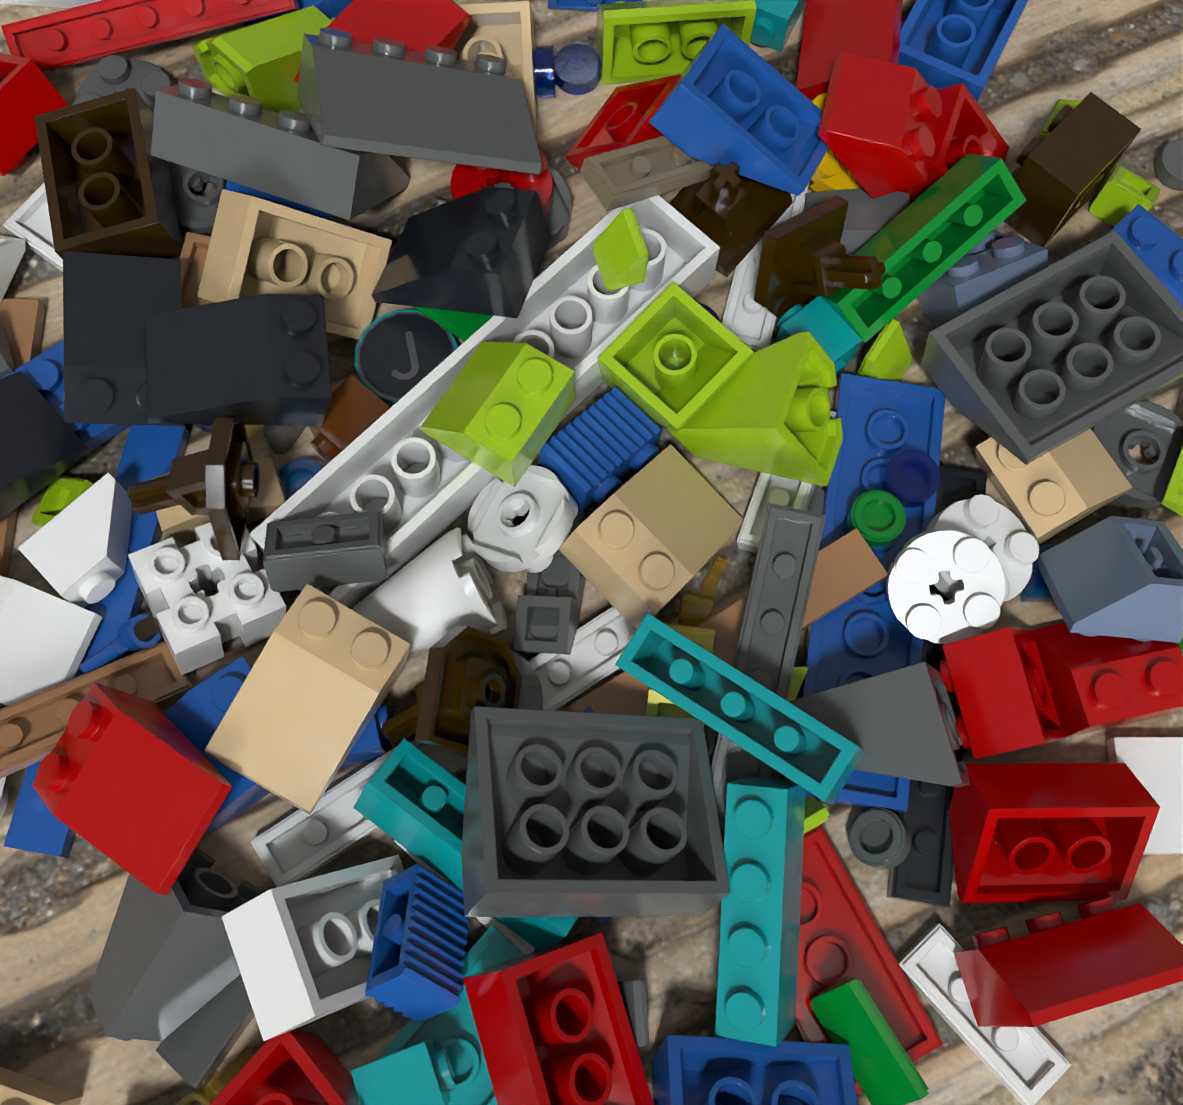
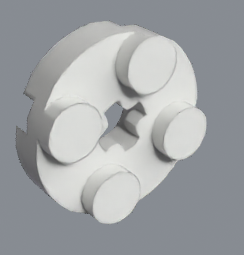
[468,465,578,573]
[926,494,1039,603]
[886,528,1006,644]

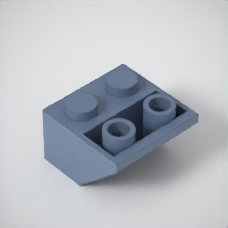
[917,230,1049,329]
[1036,516,1183,643]

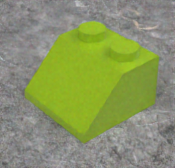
[597,282,754,432]
[420,341,575,487]

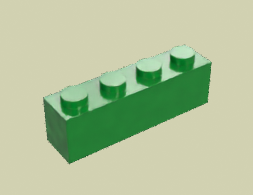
[813,153,1027,343]

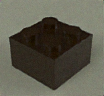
[1004,92,1141,247]

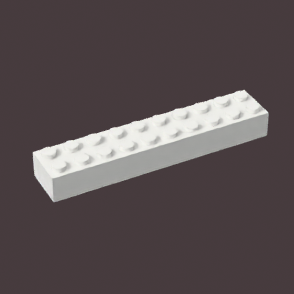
[249,195,720,609]

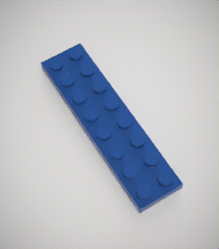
[799,373,946,813]

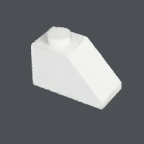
[18,473,132,608]

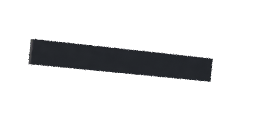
[887,464,987,908]

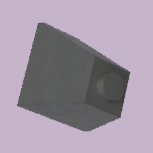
[788,662,970,787]
[89,848,264,1042]

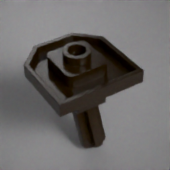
[669,161,793,277]
[754,195,886,319]
[127,415,260,560]
[382,626,522,756]

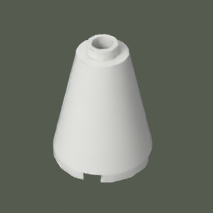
[351,527,507,653]

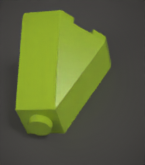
[192,5,335,113]
[667,332,843,486]

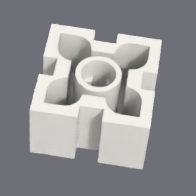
[128,522,286,676]

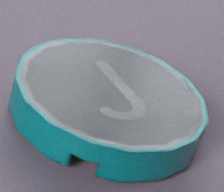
[355,310,458,408]

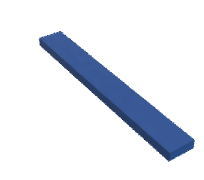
[4,425,190,858]

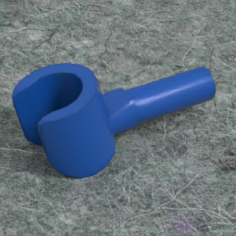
[78,614,161,674]

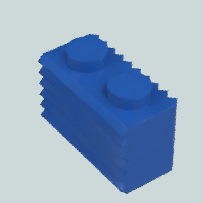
[537,386,663,512]
[365,864,470,1022]

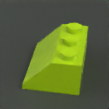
[596,0,757,85]

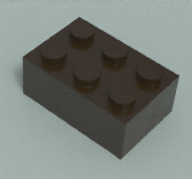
[34,88,183,259]

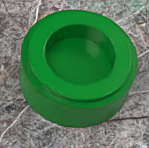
[847,490,906,548]

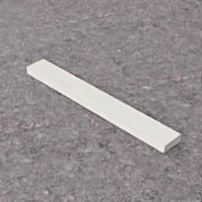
[250,607,655,887]

